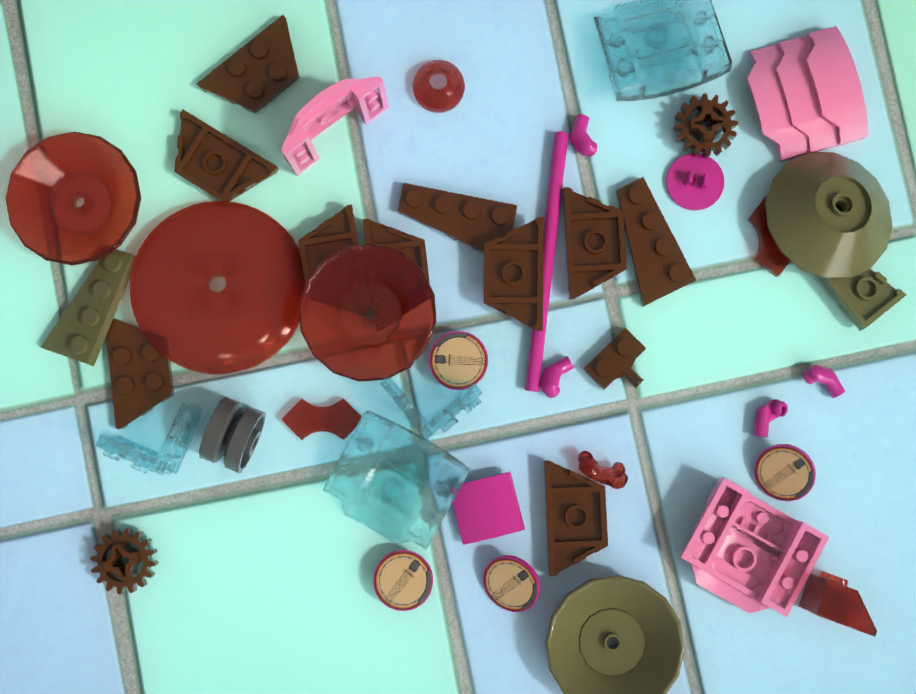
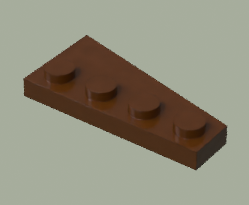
[616,177,696,307]
[398,183,517,253]

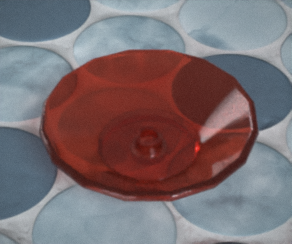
[5,131,142,266]
[298,244,437,382]

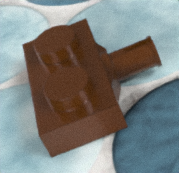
[583,328,646,390]

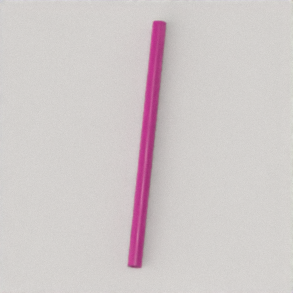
[524,131,569,392]

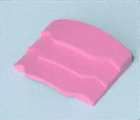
[746,26,869,161]
[281,76,389,176]
[680,477,829,617]

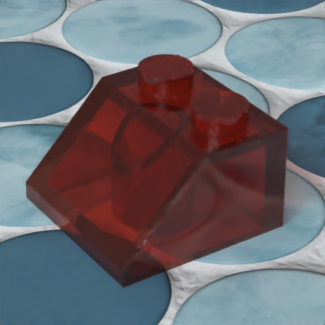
[798,571,877,637]

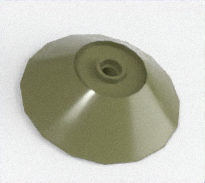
[765,152,893,278]
[545,575,685,694]

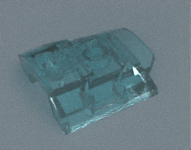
[594,0,733,101]
[323,410,472,550]

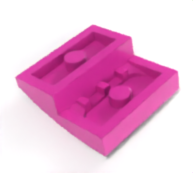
[449,471,525,545]

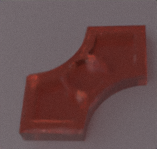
[747,195,790,277]
[281,398,365,440]

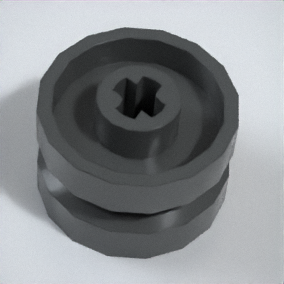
[199,397,266,473]

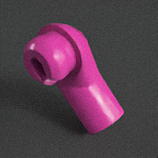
[570,114,598,157]
[540,356,574,398]
[803,364,846,398]
[753,399,788,438]

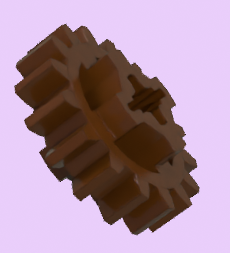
[673,93,738,159]
[90,528,159,594]

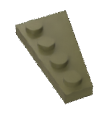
[40,247,138,366]
[817,269,907,331]

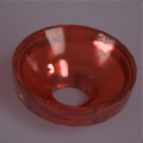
[413,60,465,113]

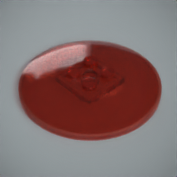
[130,201,307,375]

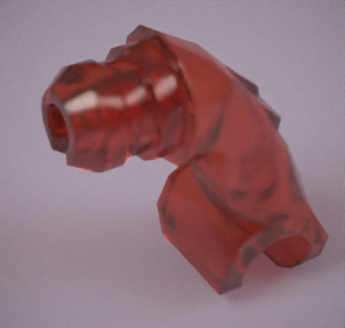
[578,451,628,489]

